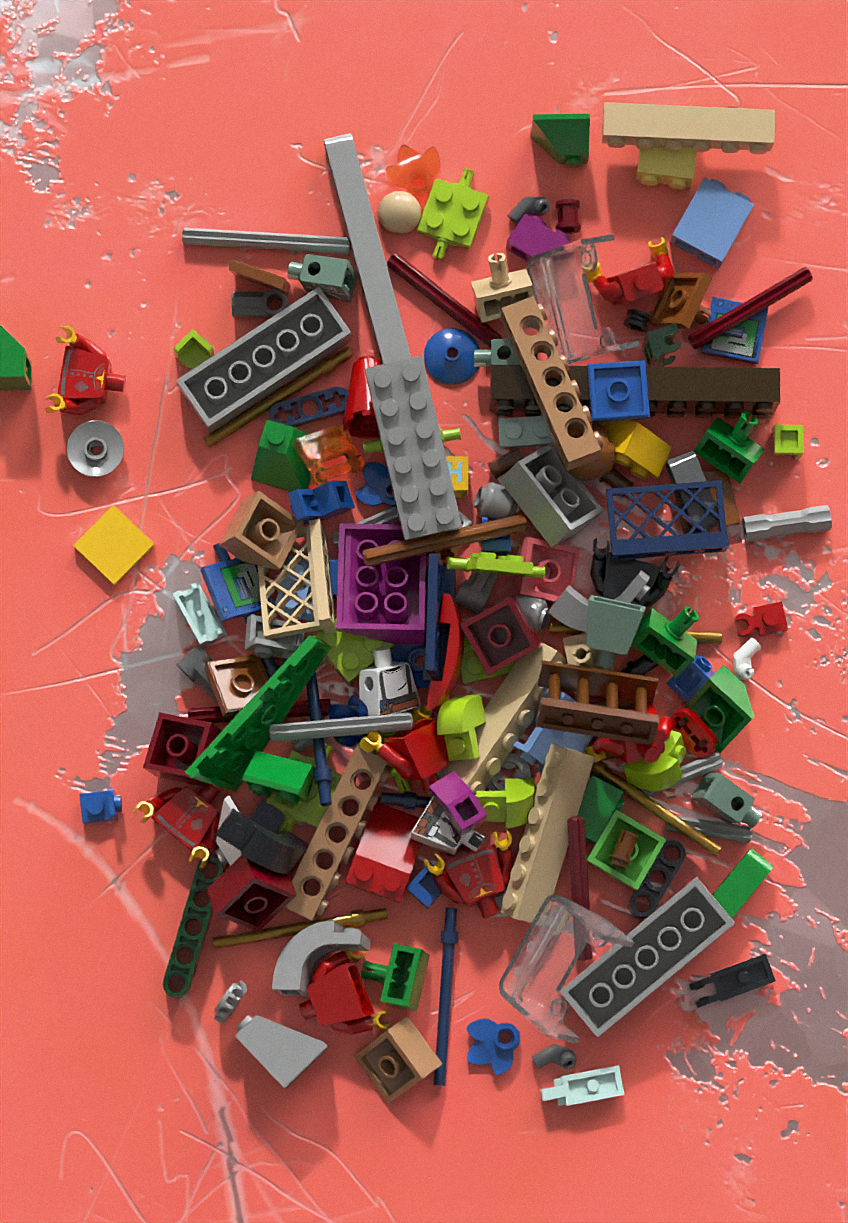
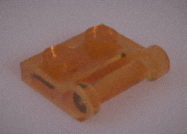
[293,424,365,486]

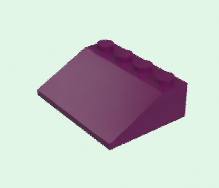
[336,523,426,645]

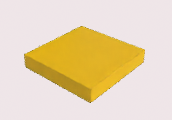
[73,505,155,586]

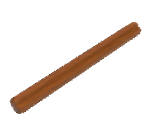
[362,515,527,567]

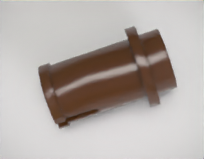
[487,447,524,479]
[599,464,634,498]
[609,830,639,869]

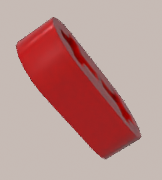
[670,707,717,758]

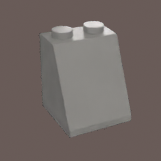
[235,1015,329,1089]

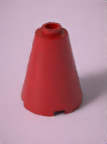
[342,356,381,439]

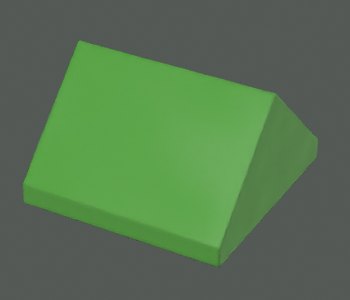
[587,810,667,890]

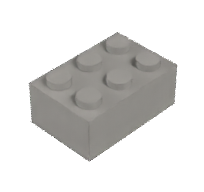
[500,443,604,548]

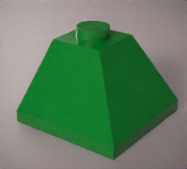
[530,113,590,168]
[251,419,323,492]
[683,665,755,753]

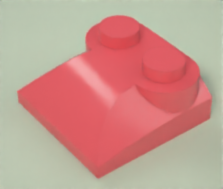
[512,537,580,603]

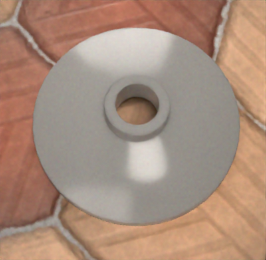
[67,420,124,477]

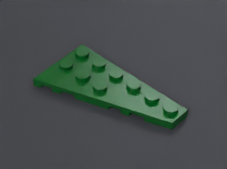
[185,635,331,792]

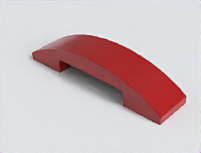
[426,594,464,713]

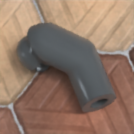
[508,197,550,225]
[531,1044,577,1069]

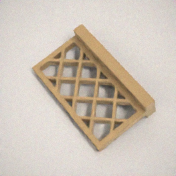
[258,519,336,640]

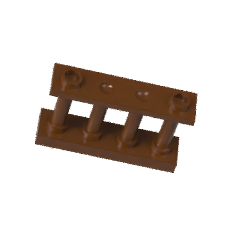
[536,660,659,745]

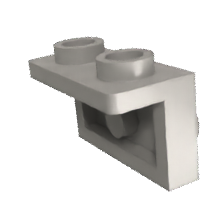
[244,614,304,662]

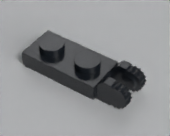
[689,953,776,1008]

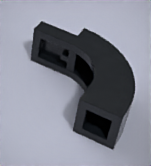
[216,808,308,874]

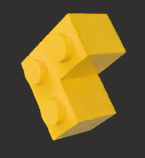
[597,420,672,479]

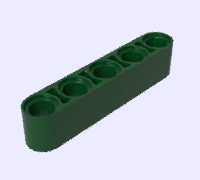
[163,857,225,998]

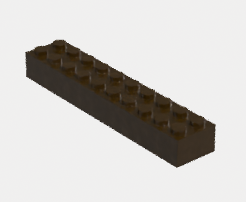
[489,365,780,419]

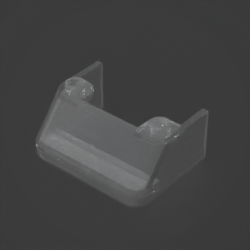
[526,235,640,365]
[499,895,634,1043]

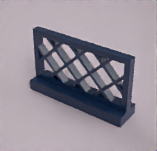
[606,480,729,561]
[423,554,456,682]

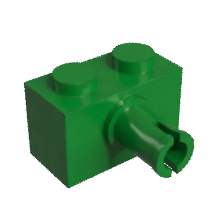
[693,412,764,484]
[632,606,699,677]
[361,944,430,1012]

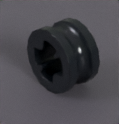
[623,309,652,332]

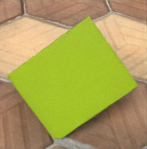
[173,329,215,371]
[771,424,804,459]

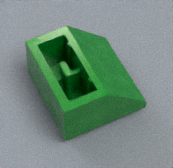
[0,325,32,390]
[242,750,316,805]

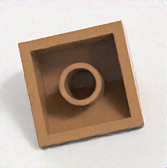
[219,491,304,570]
[354,1016,442,1104]

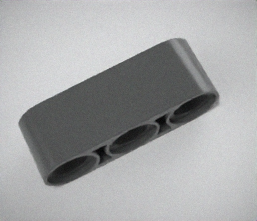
[665,451,719,534]

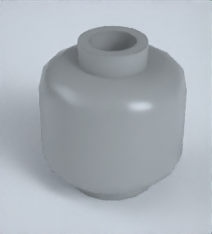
[474,482,518,521]
[516,595,551,633]

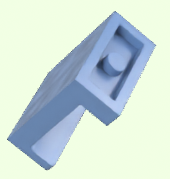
[670,178,754,269]
[513,689,594,774]

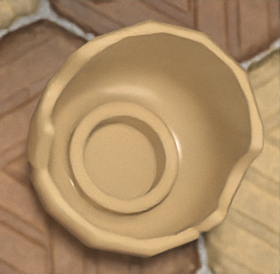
[377,191,421,234]

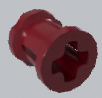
[555,199,581,234]

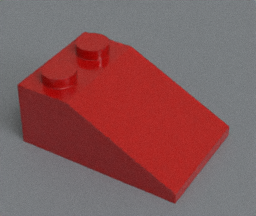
[345,802,423,904]

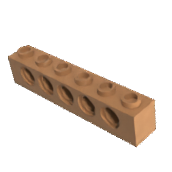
[500,296,603,471]
[285,745,392,921]

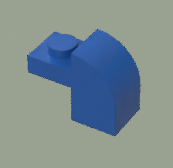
[288,481,355,524]

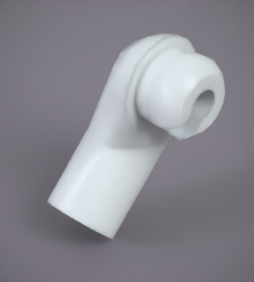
[733,637,762,680]

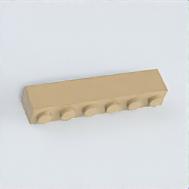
[601,102,775,155]
[438,642,568,796]
[500,744,595,926]

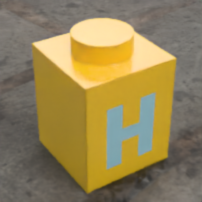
[446,456,468,500]

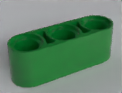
[712,848,774,918]

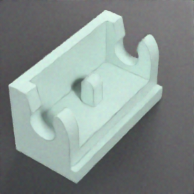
[172,583,227,649]

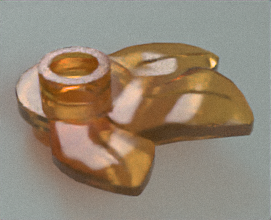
[385,144,440,196]

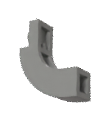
[548,570,650,632]
[272,921,371,996]

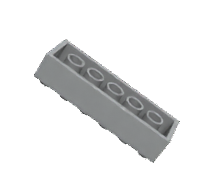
[176,287,352,434]
[365,355,462,541]
[559,877,735,1038]

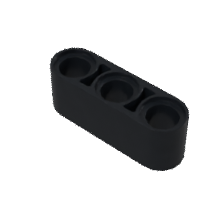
[628,840,686,918]

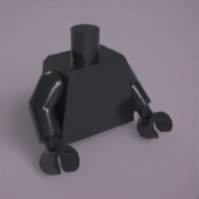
[590,538,680,608]

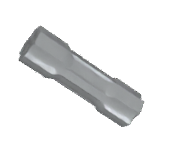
[742,505,832,542]

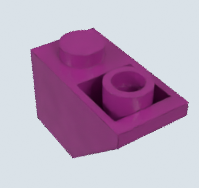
[506,214,573,264]
[428,771,487,837]

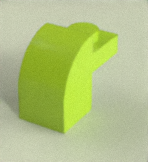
[437,694,486,761]
[624,730,686,791]
[476,778,535,828]

